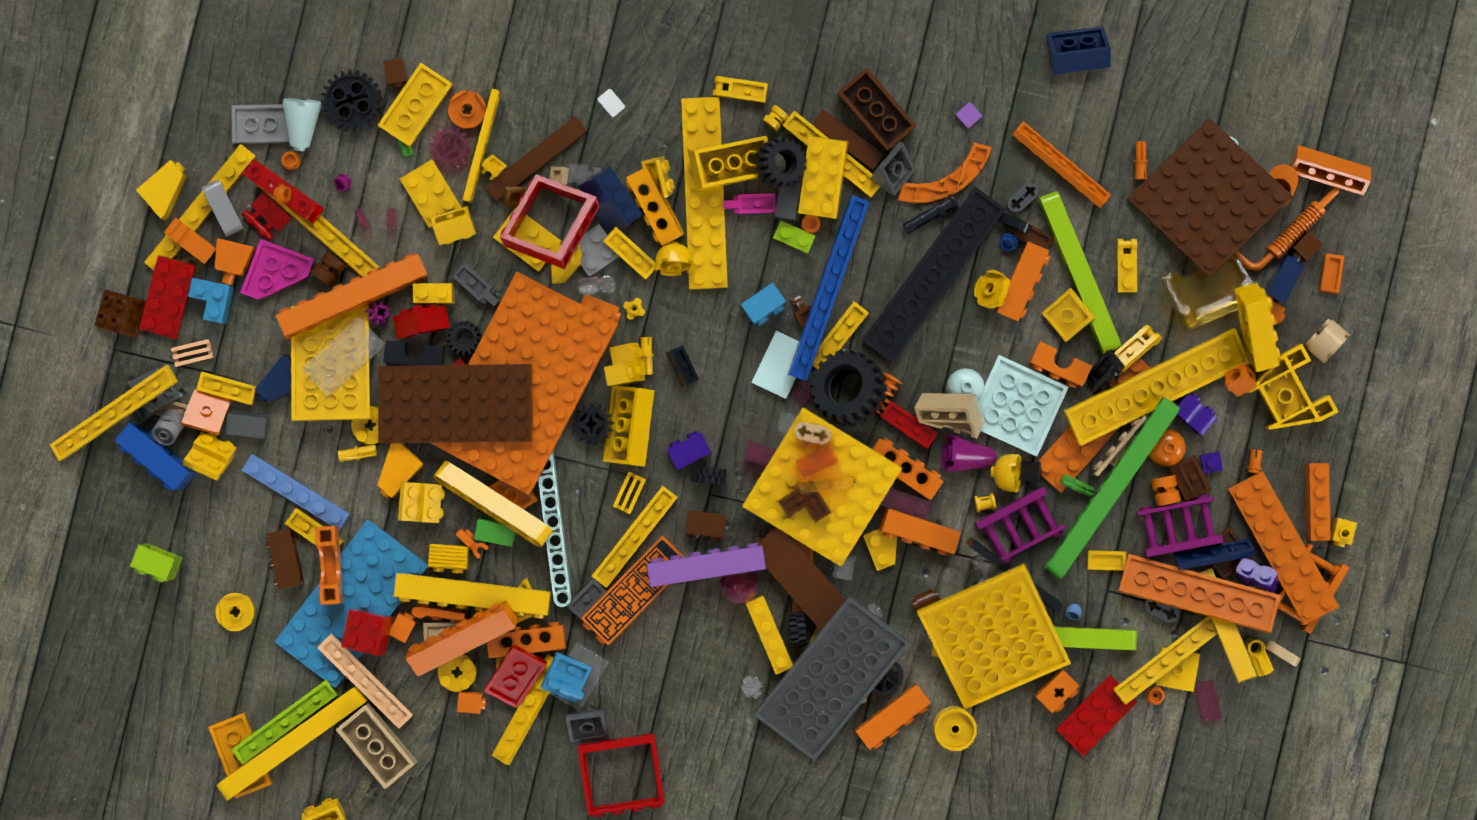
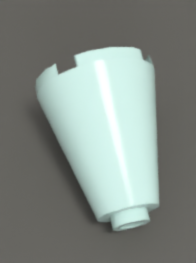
[283,98,321,151]

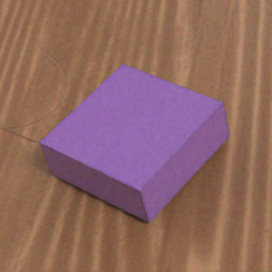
[955,102,982,129]

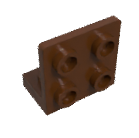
[95,289,146,338]

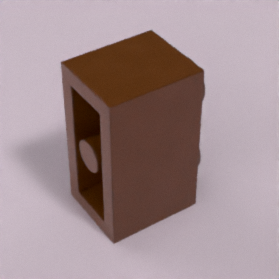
[685,510,726,541]

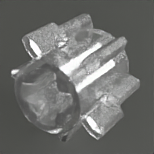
[740,675,764,699]

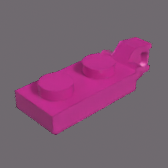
[723,193,777,214]

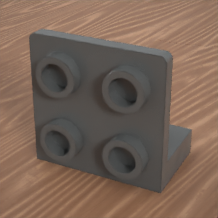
[121,368,180,423]

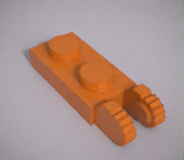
[411,604,468,623]

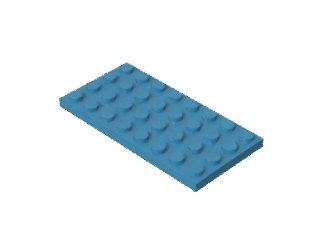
[275,519,428,688]

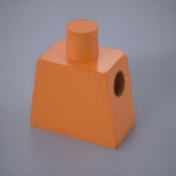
[215,238,257,286]

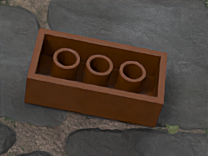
[837,67,917,153]

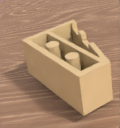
[915,393,984,439]

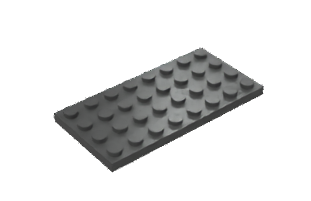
[754,595,910,761]

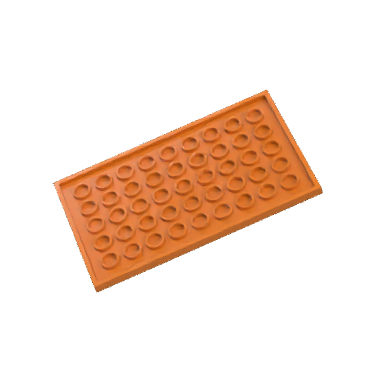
[431,271,619,495]

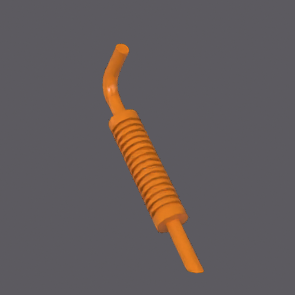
[1233,187,1339,271]

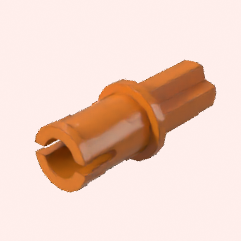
[1133,141,1149,179]

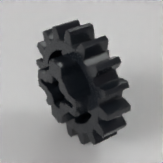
[572,403,615,445]

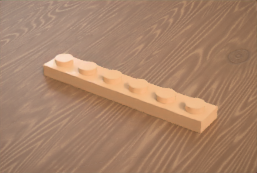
[317,633,413,728]

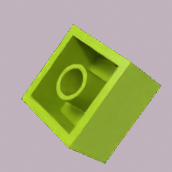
[130,544,183,582]

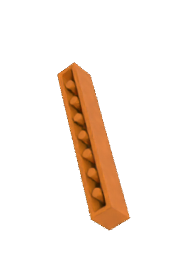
[275,253,428,340]

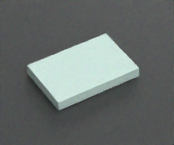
[751,331,799,399]

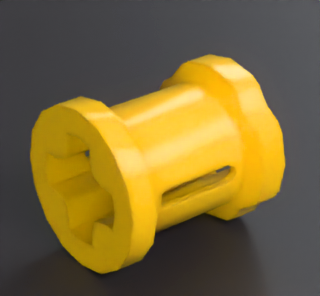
[974,493,996,513]

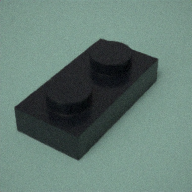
[666,345,700,387]

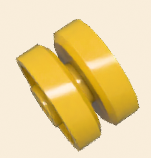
[933,706,977,751]

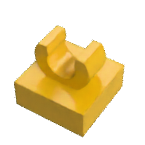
[481,154,507,180]

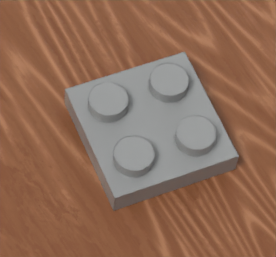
[579,224,620,277]

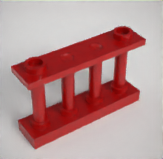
[242,159,324,224]

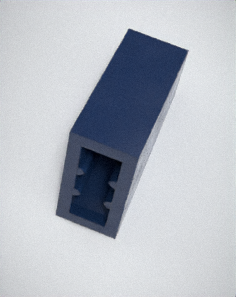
[1264,255,1304,305]
[255,354,291,403]

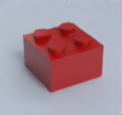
[341,609,393,656]

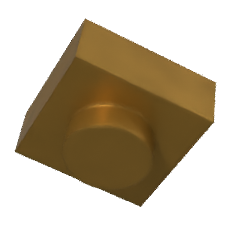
[503,187,526,208]

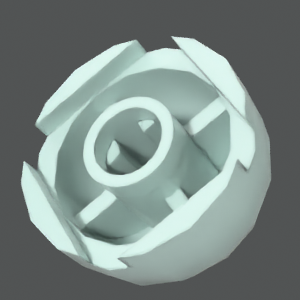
[946,368,985,402]

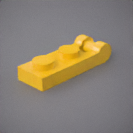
[712,76,768,103]
[1116,239,1137,293]
[1114,325,1162,372]

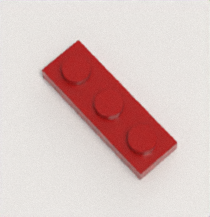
[880,401,938,449]

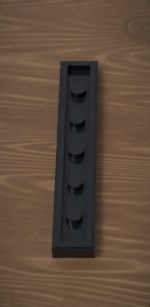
[966,537,1063,612]

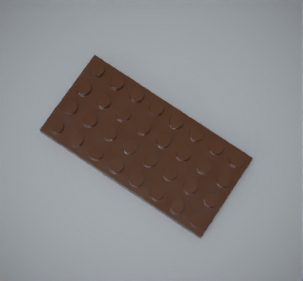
[378,364,533,444]

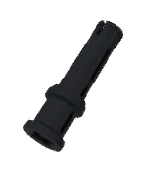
[902,194,960,235]

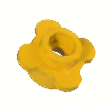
[623,298,645,320]

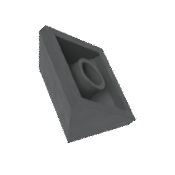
[871,141,916,196]
[565,708,609,743]

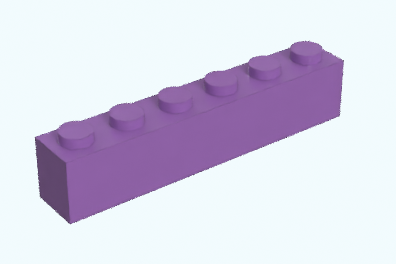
[647,543,766,587]

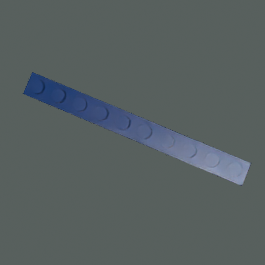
[787,195,870,382]

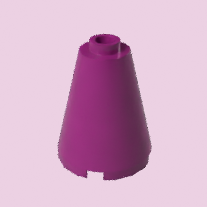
[941,434,996,473]

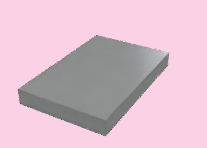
[232,104,289,144]

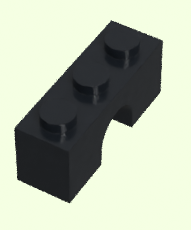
[383,340,445,366]

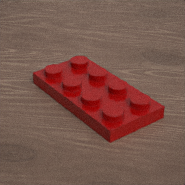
[139,255,197,340]
[1055,674,1137,757]

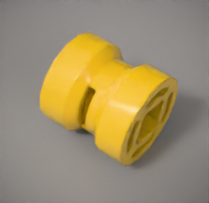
[762,105,789,132]

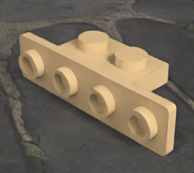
[1093,415,1147,477]

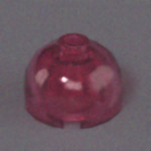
[720,571,759,604]

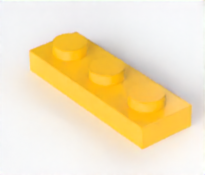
[603,227,655,279]
[196,371,257,405]
[285,508,344,546]

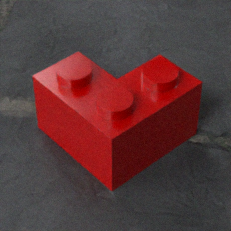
[393,303,450,339]

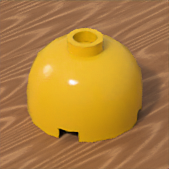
[655,241,693,276]
[991,454,1022,492]

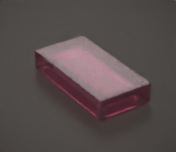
[1194,680,1222,722]

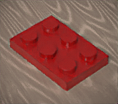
[484,644,547,708]

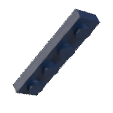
[1174,538,1255,570]

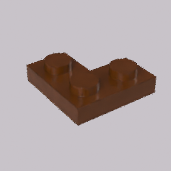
[778,480,832,523]

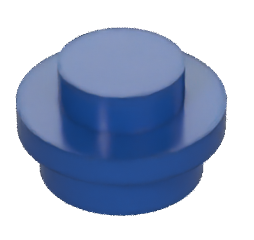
[1000,233,1019,252]

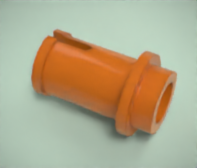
[1247,449,1263,474]

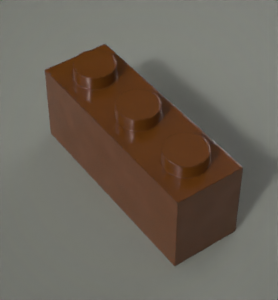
[265,529,305,590]

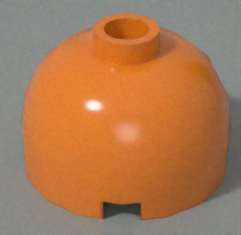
[1148,429,1186,467]

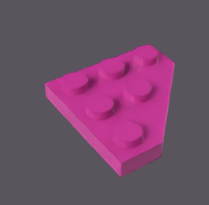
[240,239,316,300]

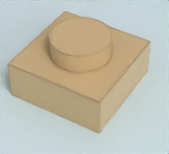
[549,167,569,186]

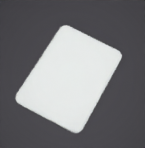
[598,89,625,117]

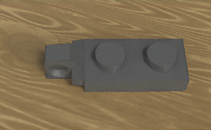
[452,262,500,307]

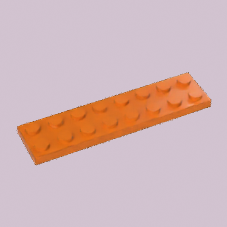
[1037,358,1151,493]
[1228,471,1339,625]
[1118,554,1281,634]

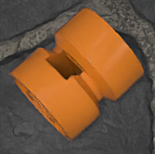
[1150,475,1181,506]

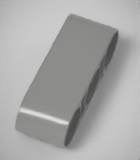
[201,179,244,237]

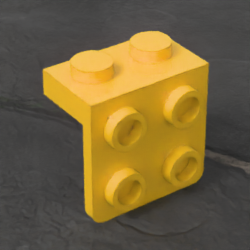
[641,156,675,198]

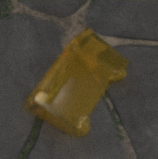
[1162,253,1253,330]

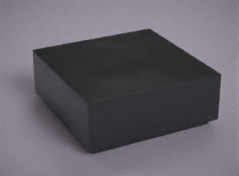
[1021,461,1041,483]

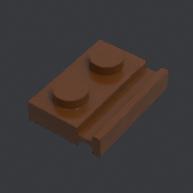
[1169,455,1212,501]

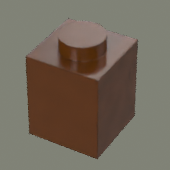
[383,58,408,88]
[1289,231,1323,262]

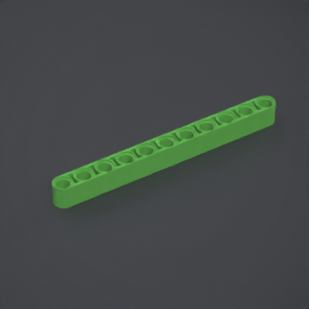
[1044,397,1180,580]

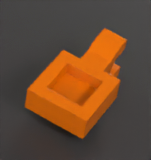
[456,529,490,558]

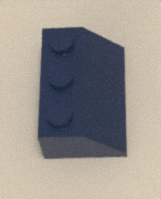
[1047,27,1111,74]
[577,165,643,233]

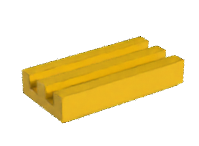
[613,472,646,514]

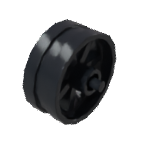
[873,662,904,694]

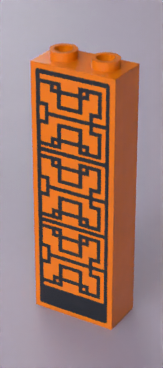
[581,535,685,645]

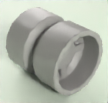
[152,410,184,446]

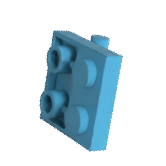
[540,652,592,703]

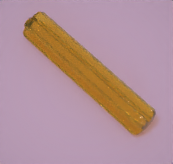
[799,476,856,493]

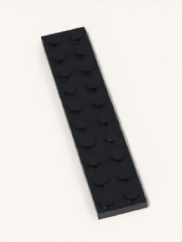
[861,187,1006,363]

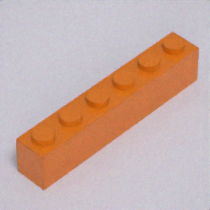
[405,601,518,677]

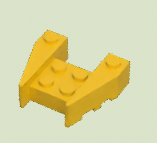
[1246,344,1339,430]

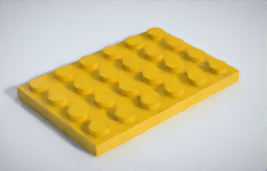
[291,305,370,421]

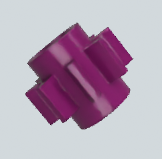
[365,301,391,325]

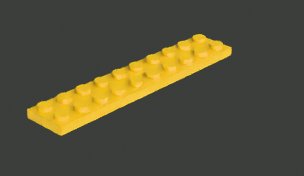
[681,97,728,290]
[1064,328,1250,446]

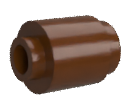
[911,589,940,614]

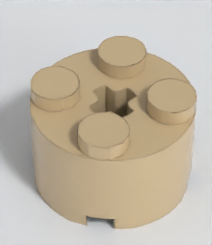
[1305,318,1350,363]

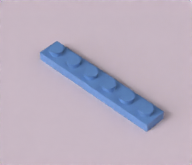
[242,454,350,530]

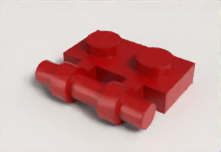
[241,192,293,241]

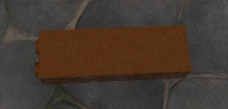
[753,525,845,630]

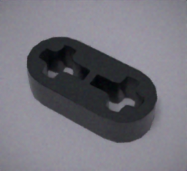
[999,213,1032,235]

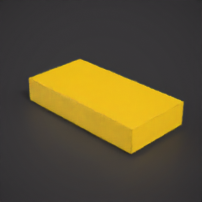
[1087,550,1127,571]

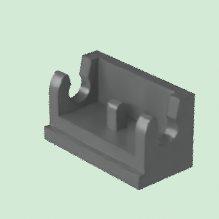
[775,181,802,222]
[226,410,270,438]

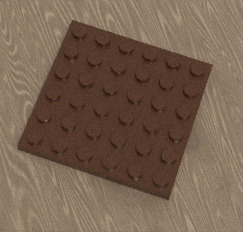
[1127,118,1293,278]

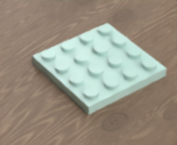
[978,355,1069,457]

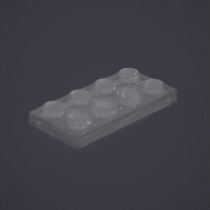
[301,317,385,397]

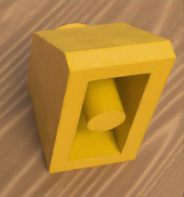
[551,245,582,284]

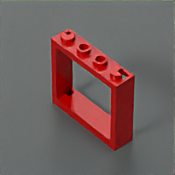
[500,174,600,269]
[578,733,665,817]

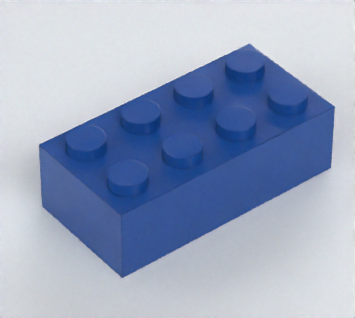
[115,423,197,491]

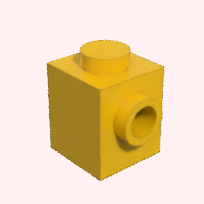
[1330,518,1357,548]

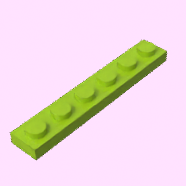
[231,680,338,765]

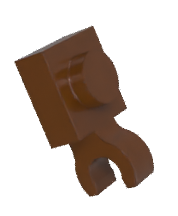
[790,295,811,330]

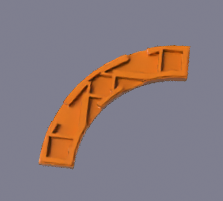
[897,142,992,204]

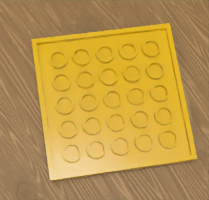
[742,407,902,566]
[917,564,1071,709]

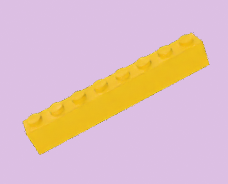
[394,573,552,618]

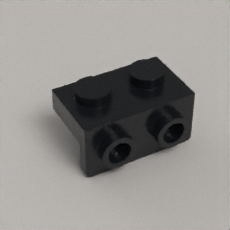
[1088,349,1125,394]

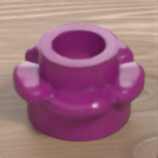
[334,173,351,192]

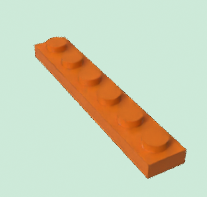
[1012,121,1111,208]

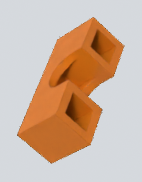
[1028,341,1092,389]

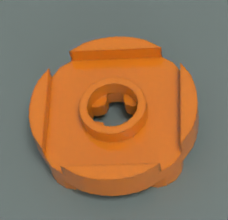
[448,90,487,129]

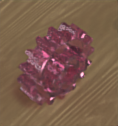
[429,125,472,168]

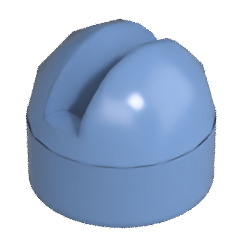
[1065,604,1082,620]

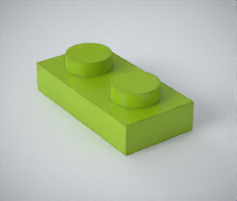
[773,221,815,254]

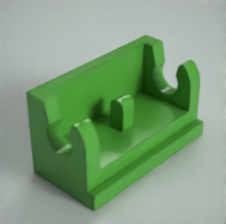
[474,515,516,547]

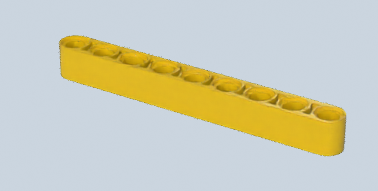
[216,686,368,801]

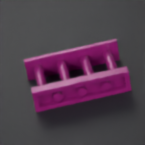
[974,487,1065,563]
[1136,494,1224,558]

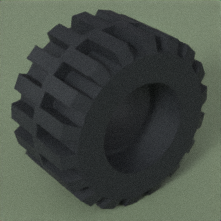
[753,138,807,188]

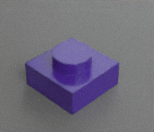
[1199,452,1223,474]

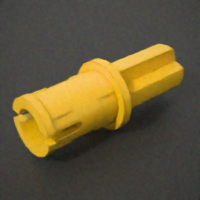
[640,337,654,375]
[338,445,377,463]

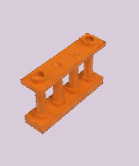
[1276,543,1350,634]

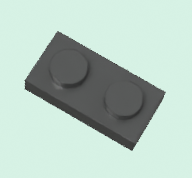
[567,578,607,619]

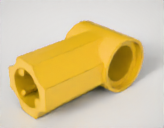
[1244,637,1274,677]

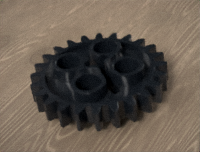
[320,69,383,132]

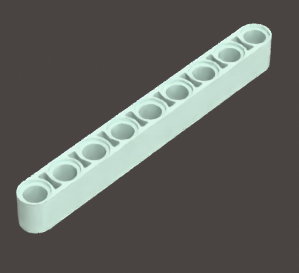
[538,450,572,607]

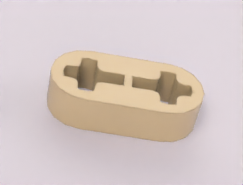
[795,422,831,444]
[1265,640,1301,667]

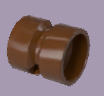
[311,251,347,287]

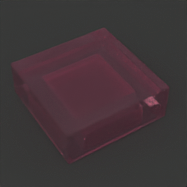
[355,207,372,229]
[386,208,398,230]

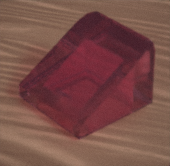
[790,380,813,406]

